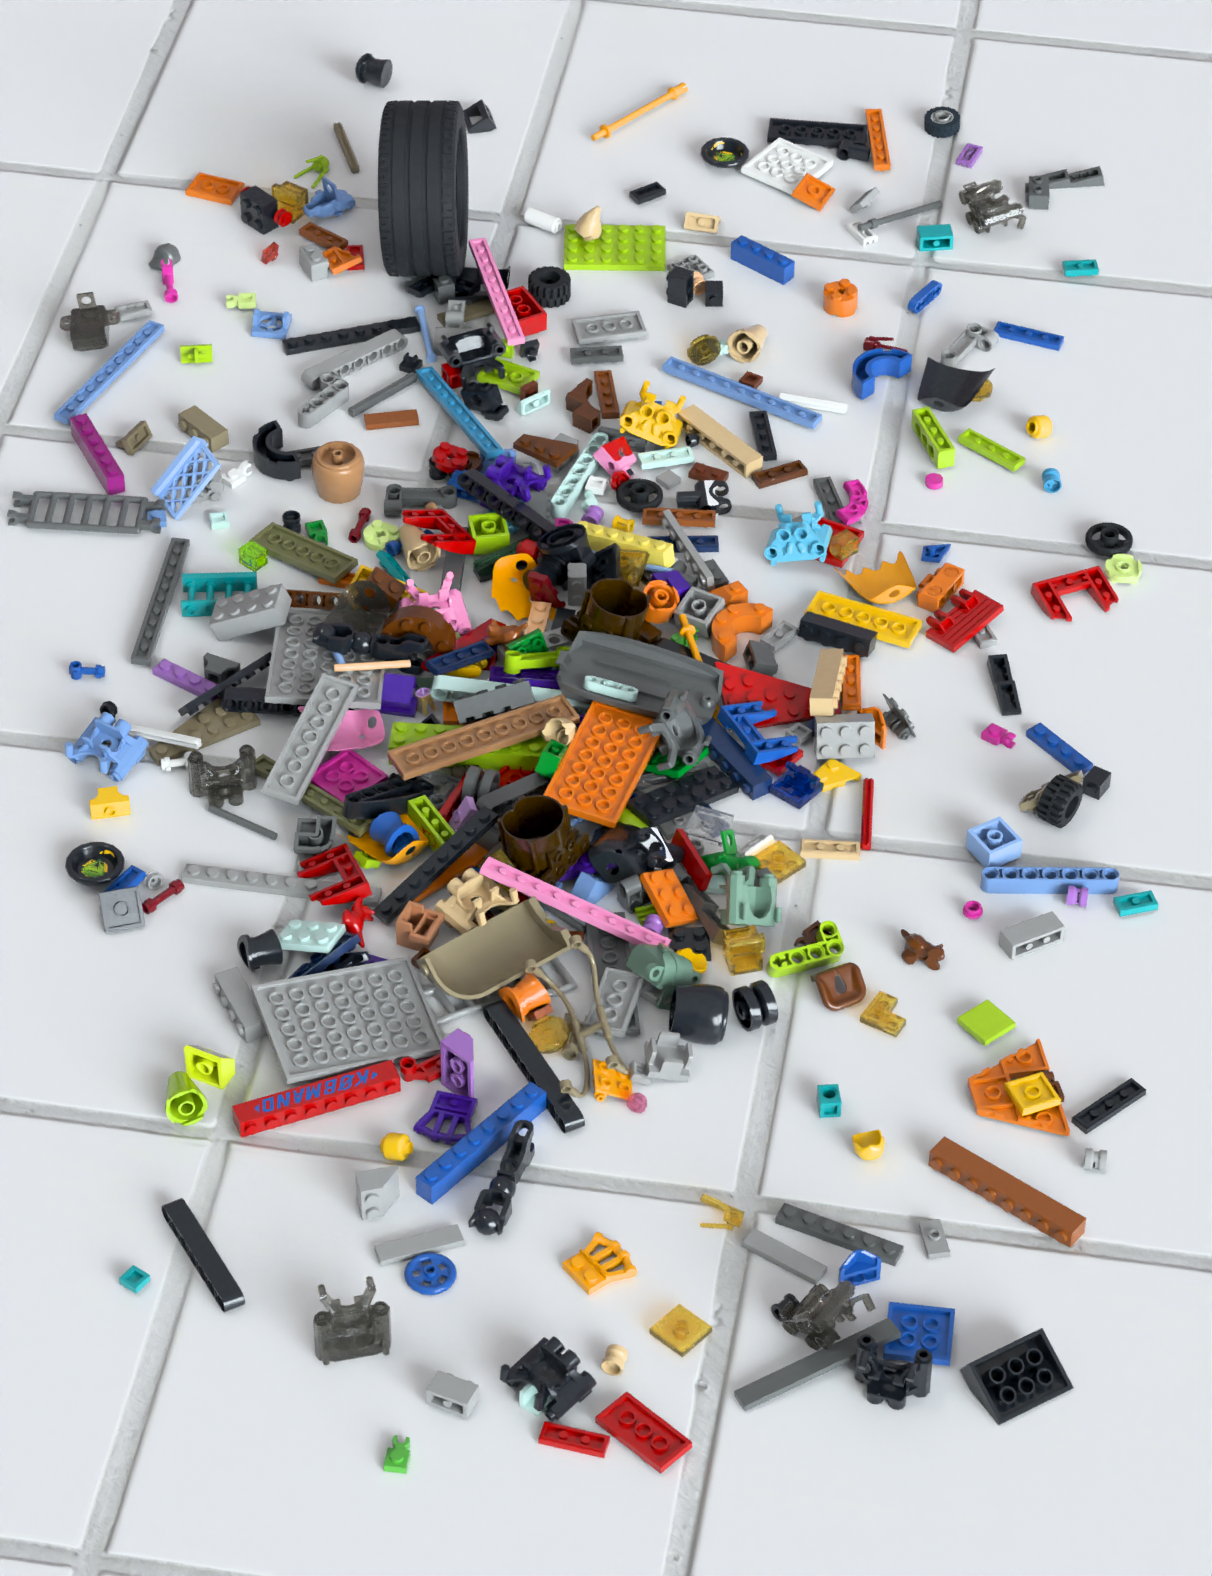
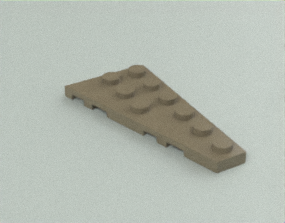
[149,696,261,766]

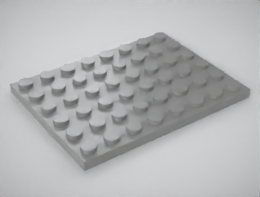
[265,607,391,710]
[251,956,443,1084]

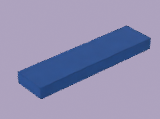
[994,321,1064,351]

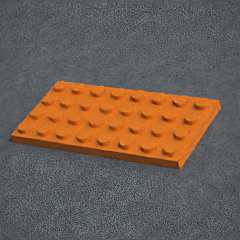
[543,700,661,828]

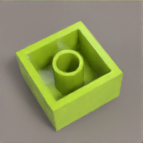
[468,513,510,556]

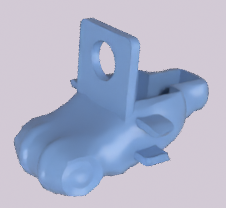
[303,177,355,218]

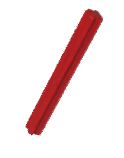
[860,778,874,850]

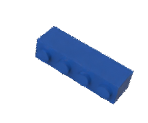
[730,235,795,285]

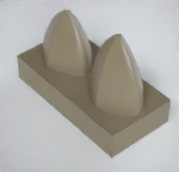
[116,421,153,455]

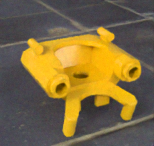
[620,380,686,449]

